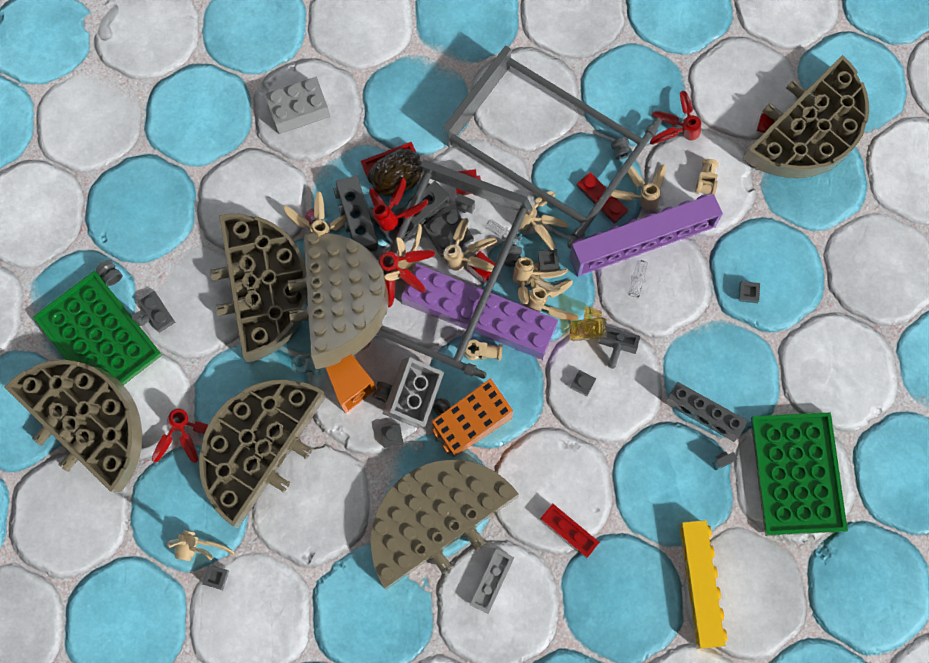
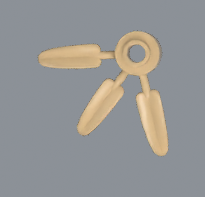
[605,164,666,211]
[283,191,354,237]
[515,191,568,250]
[443,218,497,272]
[384,224,422,281]
[512,257,568,304]
[524,262,579,320]
[167,530,235,561]

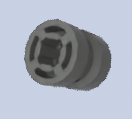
[96,260,123,286]

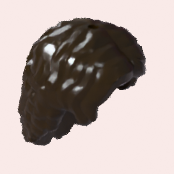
[367,149,423,196]

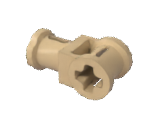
[695,159,719,195]
[464,340,503,361]

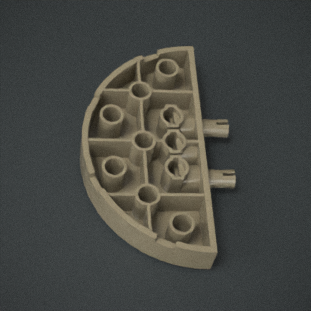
[743,55,869,178]
[210,213,308,363]
[288,233,389,369]
[4,360,142,492]
[199,380,327,529]
[371,460,519,590]

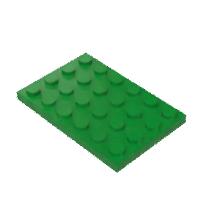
[33,270,162,385]
[751,412,848,536]

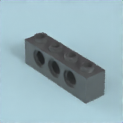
[333,176,378,251]
[380,181,451,245]
[665,381,748,442]

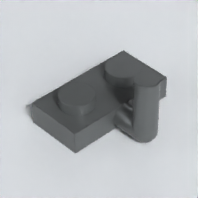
[132,291,176,333]
[598,325,640,369]

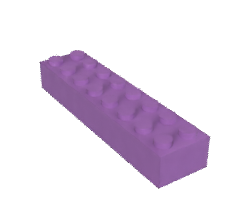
[569,194,723,277]
[401,264,558,360]

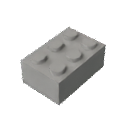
[265,76,330,134]
[382,357,444,428]

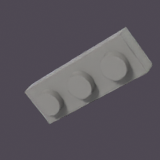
[470,549,514,614]

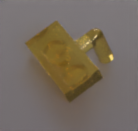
[570,307,607,341]

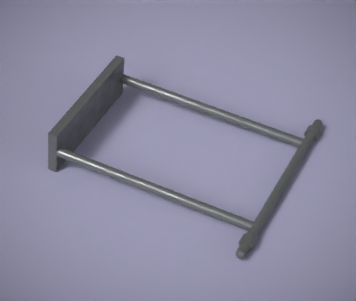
[443,45,662,249]
[376,159,533,379]

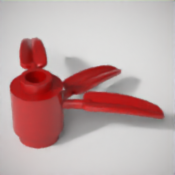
[650,91,701,145]
[369,178,428,231]
[379,250,435,308]
[152,409,208,463]

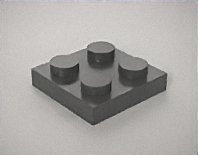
[423,208,474,258]

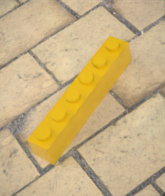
[679,520,728,649]

